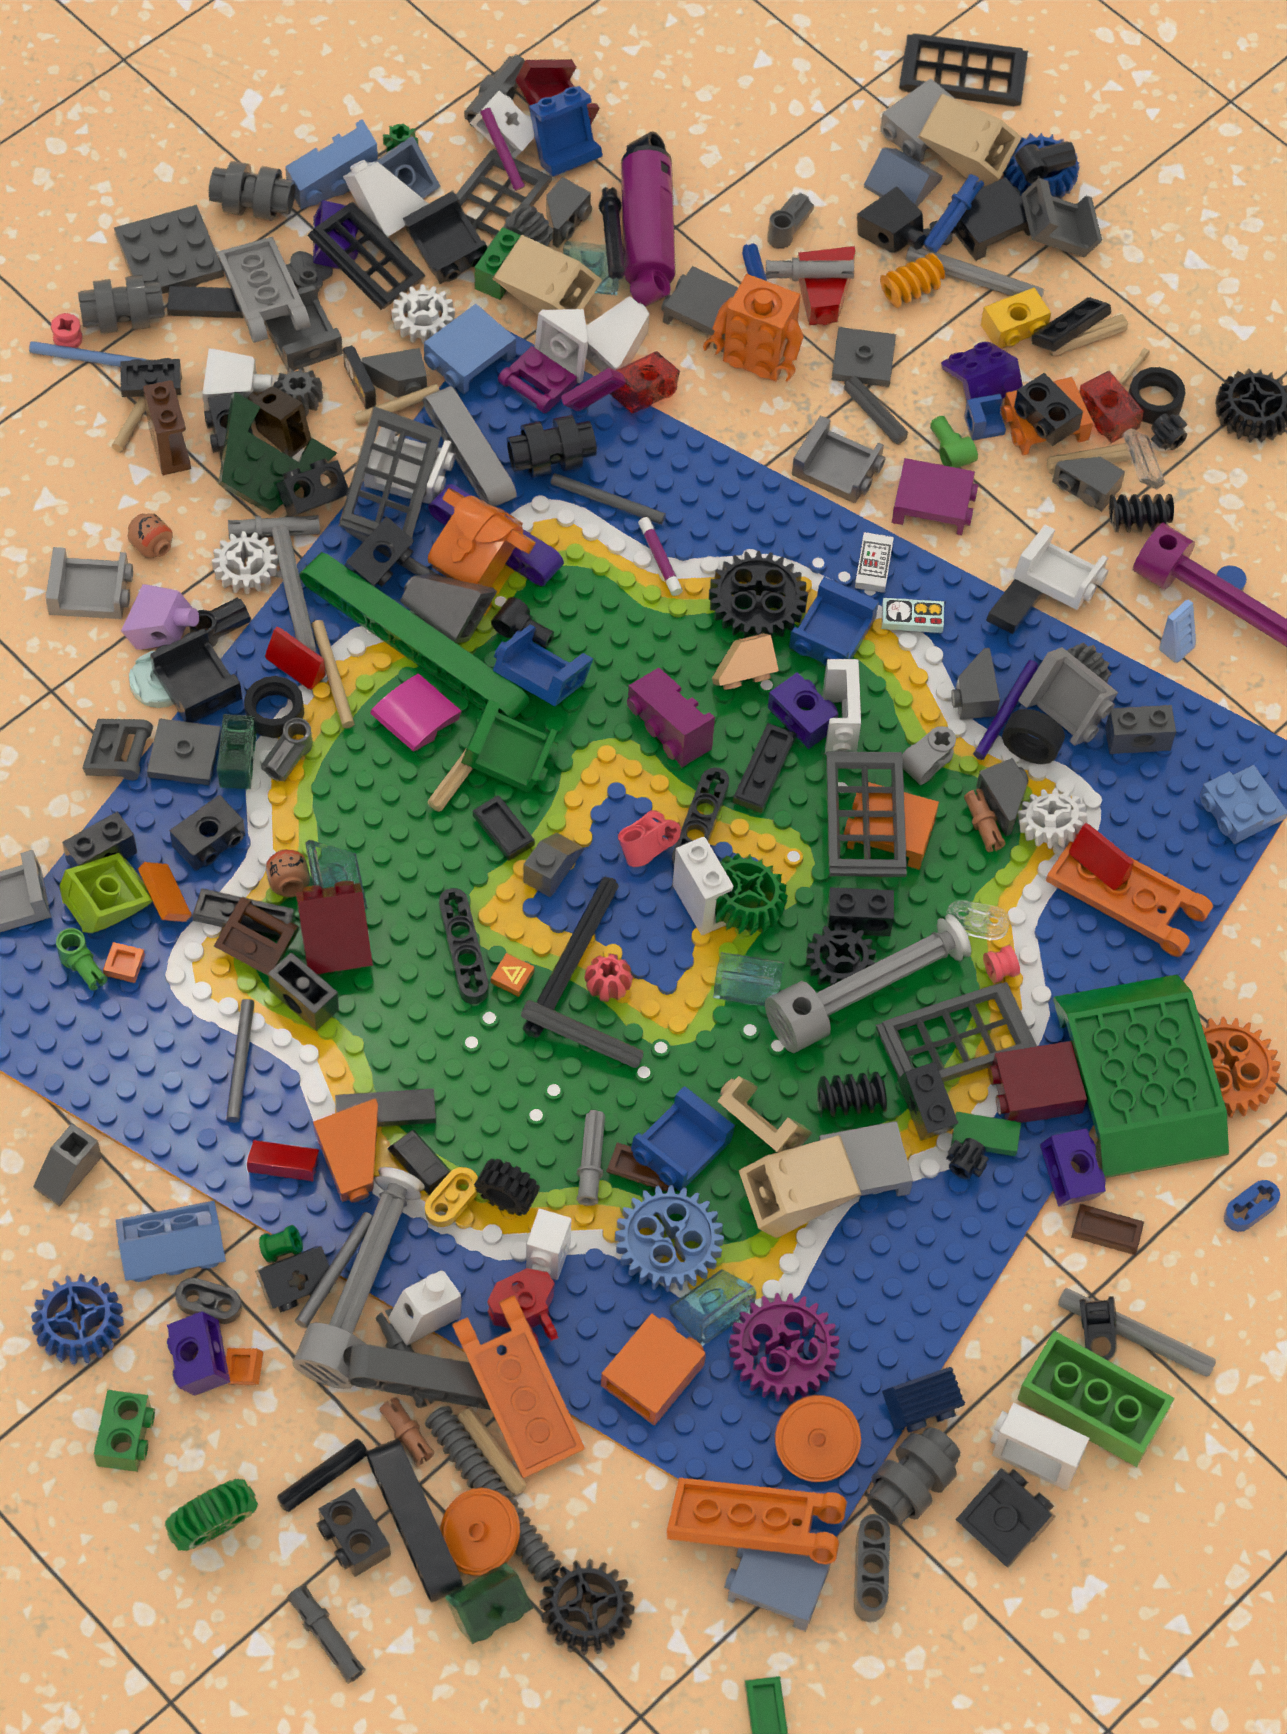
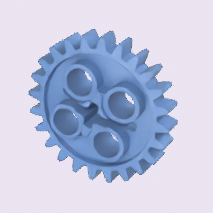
[615,1185,724,1292]

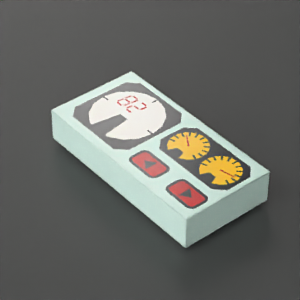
[882,598,944,633]

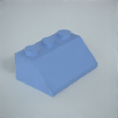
[116,1201,226,1282]

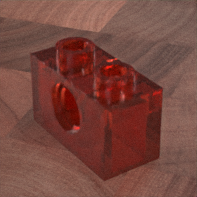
[610,351,680,414]
[1079,370,1144,443]

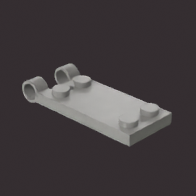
[217,237,311,343]

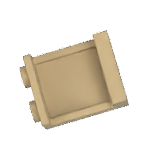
[718,1076,812,1152]

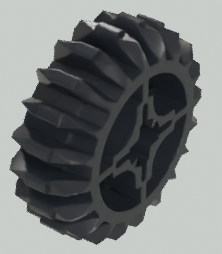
[1215,368,1287,444]
[540,1559,635,1656]

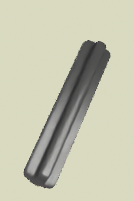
[844,376,908,444]

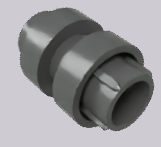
[209,161,295,221]
[78,275,165,334]
[867,1427,961,1525]

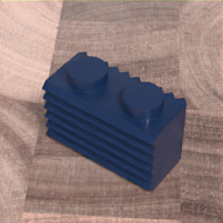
[882,1367,965,1433]

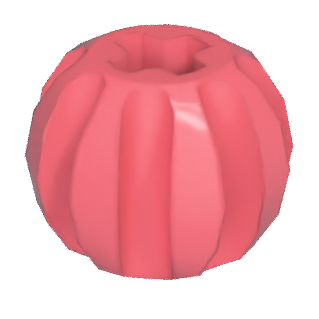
[584,954,633,1002]

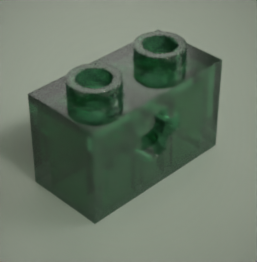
[445,1563,533,1644]

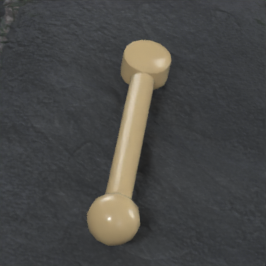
[1112,348,1150,393]

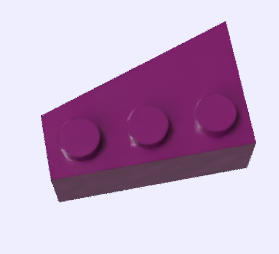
[627,668,715,767]

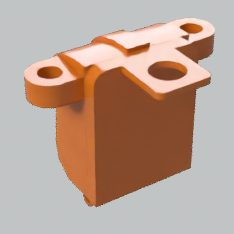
[428,488,536,587]

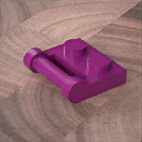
[498,346,577,414]

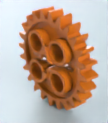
[1202,1017,1281,1118]

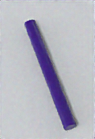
[973,660,1039,760]

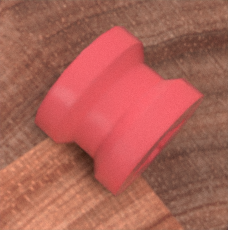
[51,313,83,348]
[983,945,1020,983]

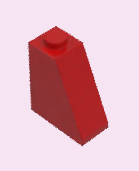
[798,246,856,326]

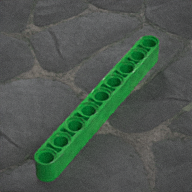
[299,552,530,720]

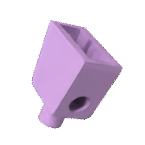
[121,584,199,650]

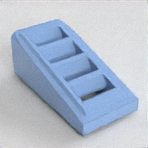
[1159,599,1196,663]

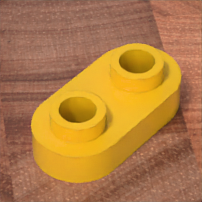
[425,1167,478,1227]

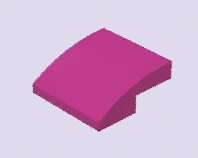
[370,673,462,752]

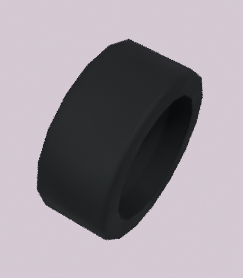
[1127,367,1186,424]
[244,676,304,738]
[1002,709,1065,764]

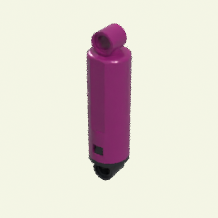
[621,131,676,307]

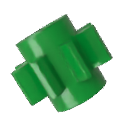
[383,123,418,153]

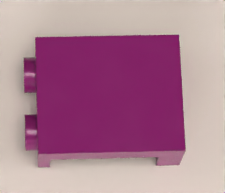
[891,458,979,535]

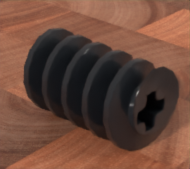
[1109,494,1174,533]
[817,1072,887,1118]

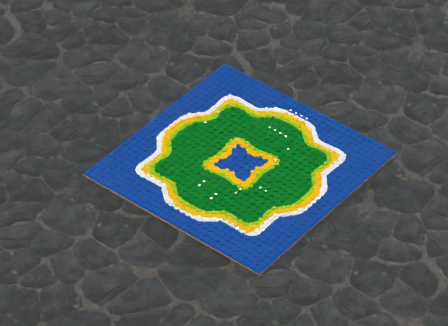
[0,330,1287,1537]

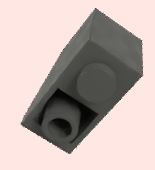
[546,177,592,248]
[1052,456,1125,512]
[33,1123,102,1206]

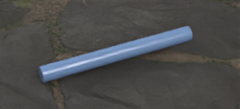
[29,341,147,367]

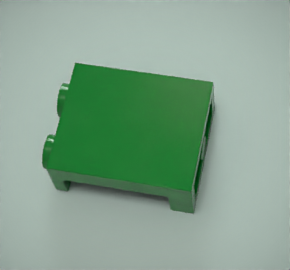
[461,699,558,793]

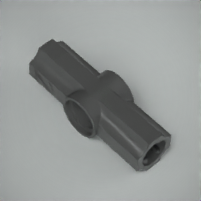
[464,54,525,127]

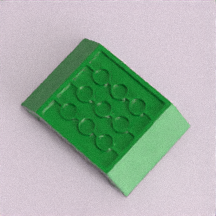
[1053,974,1229,1178]

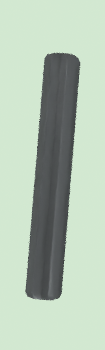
[521,1000,644,1068]

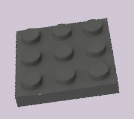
[114,205,224,294]

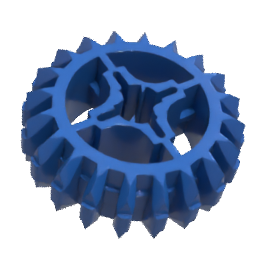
[1003,132,1080,199]
[31,1274,124,1366]

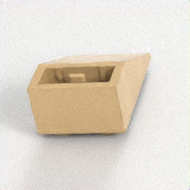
[918,94,1022,188]
[492,235,602,315]
[739,1135,861,1238]

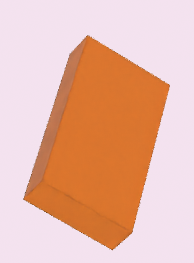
[138,862,192,922]

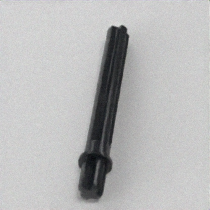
[599,187,625,280]

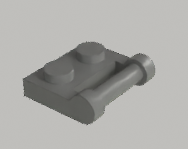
[82,719,153,780]

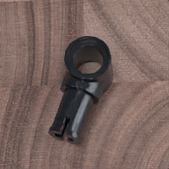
[491,597,554,649]

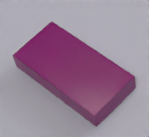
[561,368,626,412]

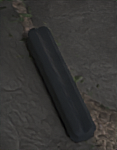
[277,1439,367,1512]

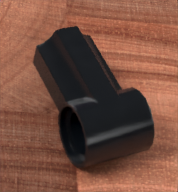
[1015,141,1077,183]
[190,597,251,647]

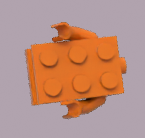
[703,273,803,382]

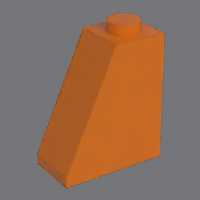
[313,1098,378,1203]

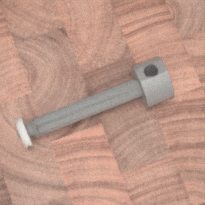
[765,914,972,1053]
[292,1167,425,1389]

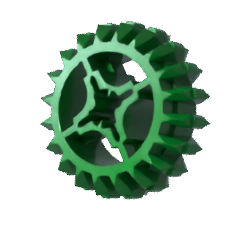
[715,853,788,936]
[165,1479,258,1551]

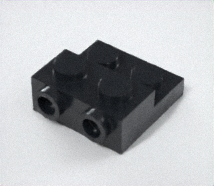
[955,1468,1056,1568]

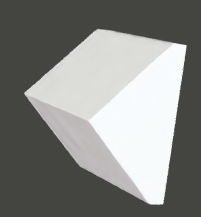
[535,309,588,383]

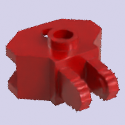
[487,1268,558,1347]

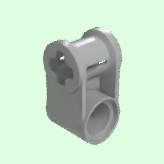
[902,726,956,785]

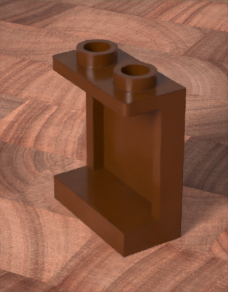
[143,380,191,476]

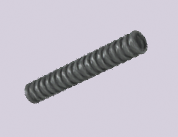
[425,1406,561,1582]

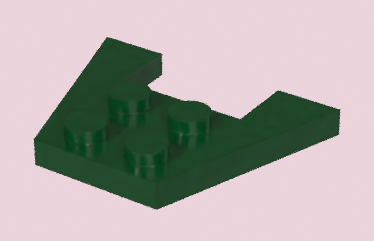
[218,392,337,515]

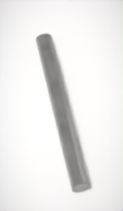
[226,999,254,1122]
[295,1212,373,1328]

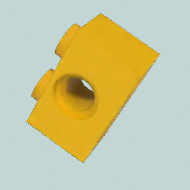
[980,287,1051,348]

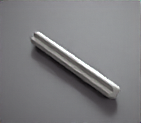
[906,246,1044,298]
[272,525,316,652]
[1058,1288,1216,1376]

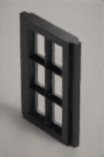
[308,202,426,310]

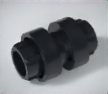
[507,415,597,478]

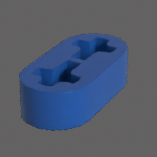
[1224,1180,1280,1232]

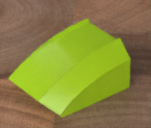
[59,853,153,933]

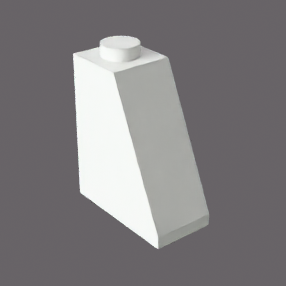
[343,160,429,237]
[586,296,649,376]

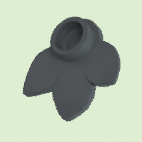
[285,251,333,292]

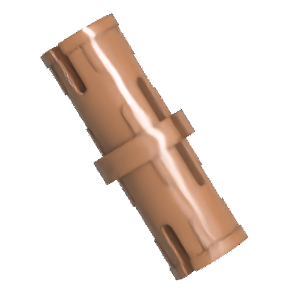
[964,789,1005,852]
[379,1397,435,1465]

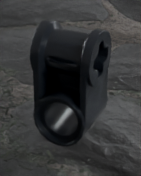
[1080,1296,1118,1361]

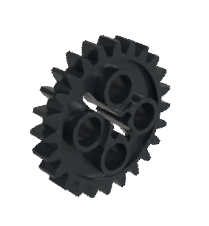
[708,551,808,638]

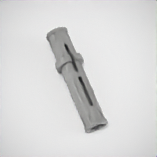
[766,258,854,281]
[228,515,320,540]

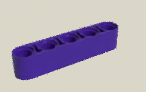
[428,484,564,586]

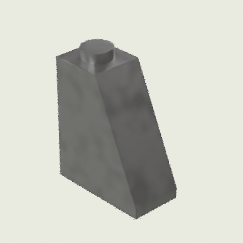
[400,573,497,643]

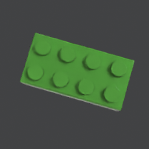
[1017,1331,1174,1467]

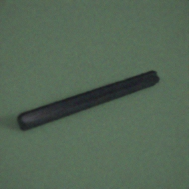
[523,876,619,1038]

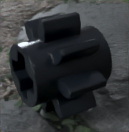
[1151,414,1188,450]
[946,1138,989,1179]

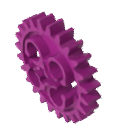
[729,1293,840,1401]

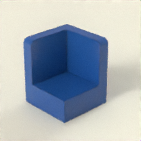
[964,394,1006,440]

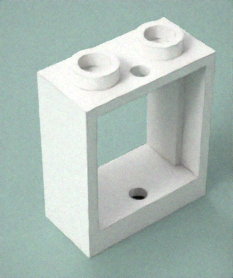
[990,1403,1089,1491]

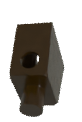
[247,386,311,457]

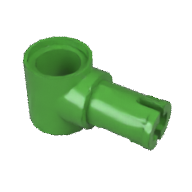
[930,416,978,468]
[56,928,107,991]

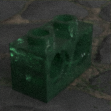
[217,714,257,789]

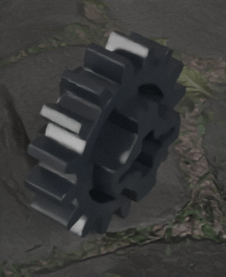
[806,923,876,986]

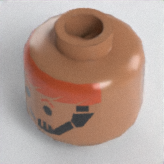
[128,513,173,558]
[266,849,310,897]

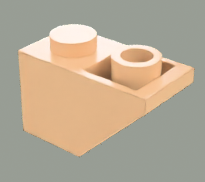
[712,633,779,690]

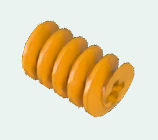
[880,253,945,308]

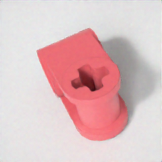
[618,810,681,867]

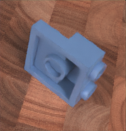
[1200,765,1287,844]

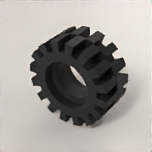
[474,1159,540,1216]

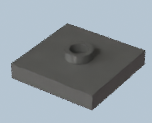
[831,327,896,387]
[147,718,221,785]

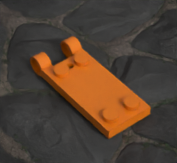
[1046,834,1213,957]
[452,1295,585,1478]
[667,1478,847,1564]

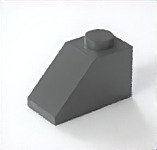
[362,348,427,398]
[951,648,1000,719]
[976,758,1028,836]
[523,833,584,897]

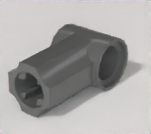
[767,193,814,249]
[261,718,313,782]

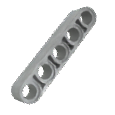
[423,386,517,507]

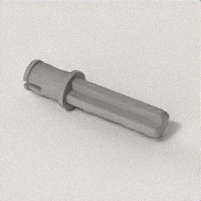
[577,1110,605,1206]

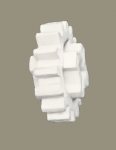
[391,285,455,344]
[212,531,279,594]
[1018,788,1087,848]

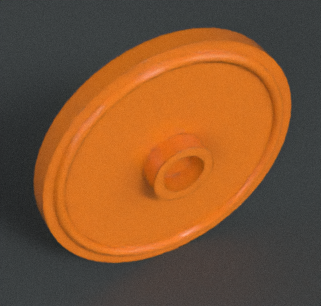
[775,1395,861,1482]
[440,1488,520,1576]

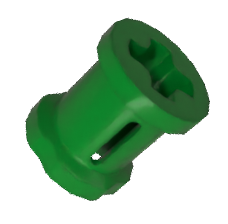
[259,1225,303,1263]

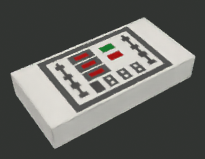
[855,532,894,593]

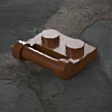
[214,896,299,975]

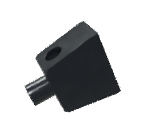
[857,186,926,253]

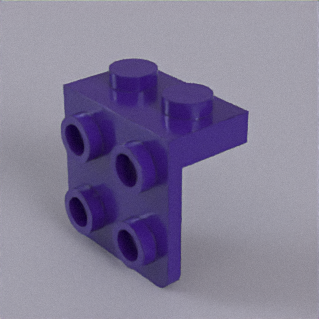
[941,342,1023,402]

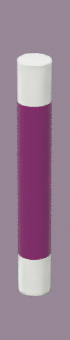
[638,517,683,596]

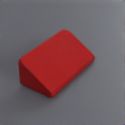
[265,627,326,690]
[1069,823,1134,890]
[247,1140,319,1181]

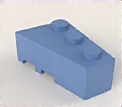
[285,119,378,209]

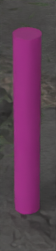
[480,107,525,191]

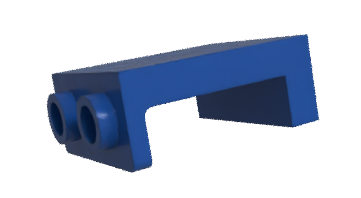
[529,86,603,177]
[789,577,879,666]
[493,624,593,706]
[631,1086,735,1192]

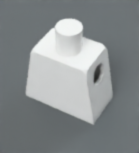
[203,348,273,411]
[388,1271,462,1346]

